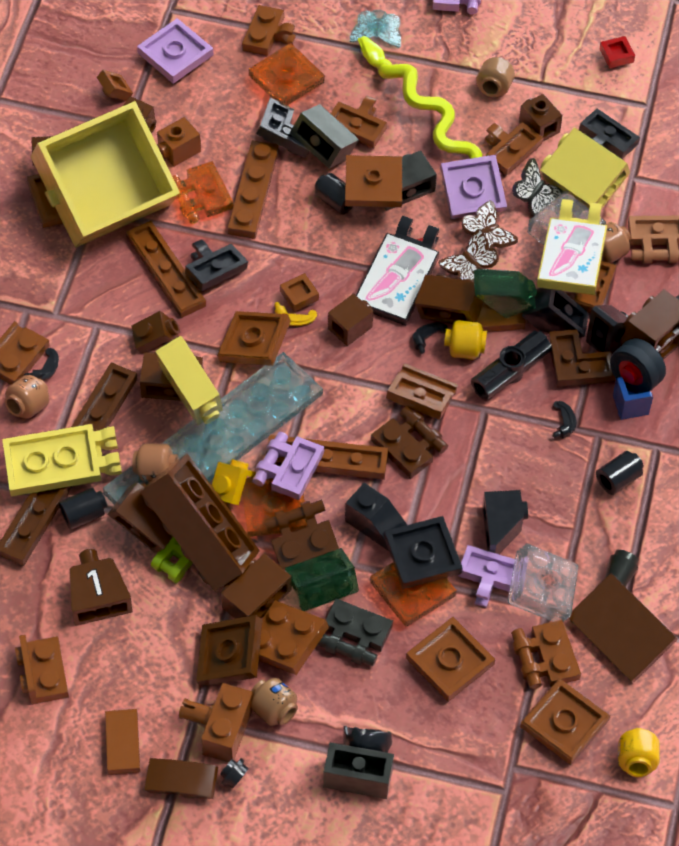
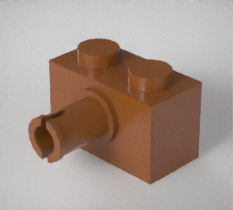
[179,683,253,763]

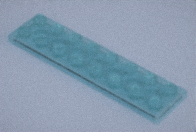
[103,352,323,505]

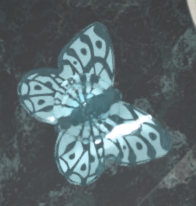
[350,10,401,48]

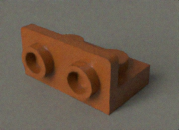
[15,635,69,705]

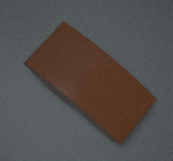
[144,758,218,799]

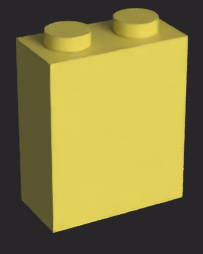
[540,127,630,211]
[155,336,223,426]

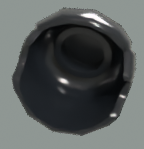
[343,726,393,753]

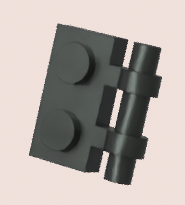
[317,598,393,666]

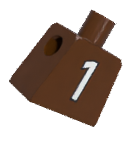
[70,549,133,626]

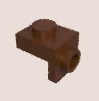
[131,311,180,354]

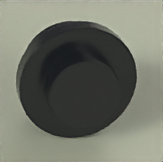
[220,758,249,788]

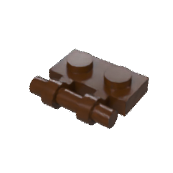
[371,406,448,479]
[264,499,339,569]

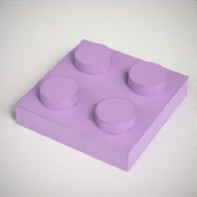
[137,18,214,84]
[440,155,507,219]

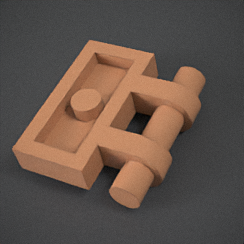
[628,215,679,264]

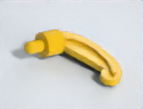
[274,302,317,326]

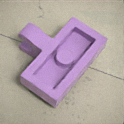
[458,545,526,608]

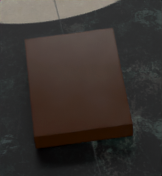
[567,573,678,683]

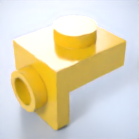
[211,459,256,505]

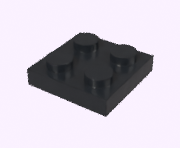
[384,516,463,589]

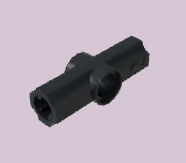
[471,330,552,400]

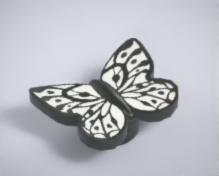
[512,158,566,217]

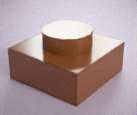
[97,70,133,101]
[280,273,319,312]

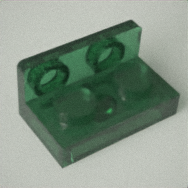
[285,548,359,611]

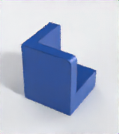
[613,377,653,420]

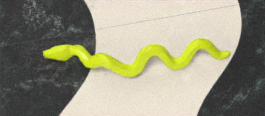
[358,36,482,159]

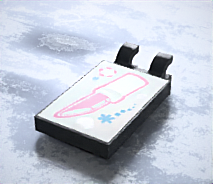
[356,215,439,326]

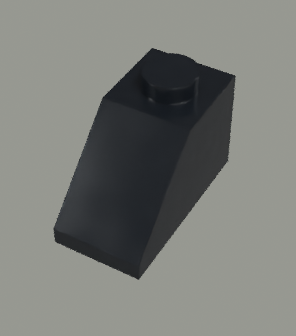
[522,288,589,338]
[586,305,628,354]
[345,482,407,551]
[482,490,528,554]

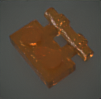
[172,161,234,224]

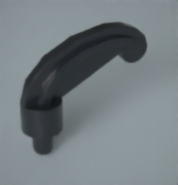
[413,322,448,354]
[24,348,59,381]
[553,401,577,438]

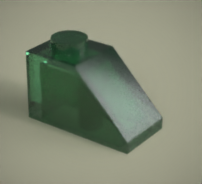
[473,269,537,318]

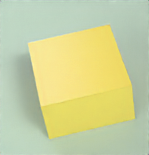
[31,101,180,248]

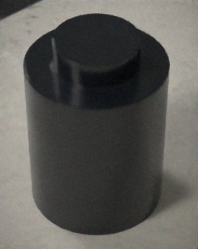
[315,173,353,215]
[596,451,644,495]
[58,488,108,530]

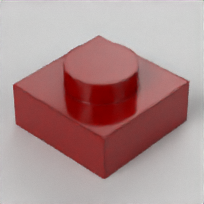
[599,36,636,69]

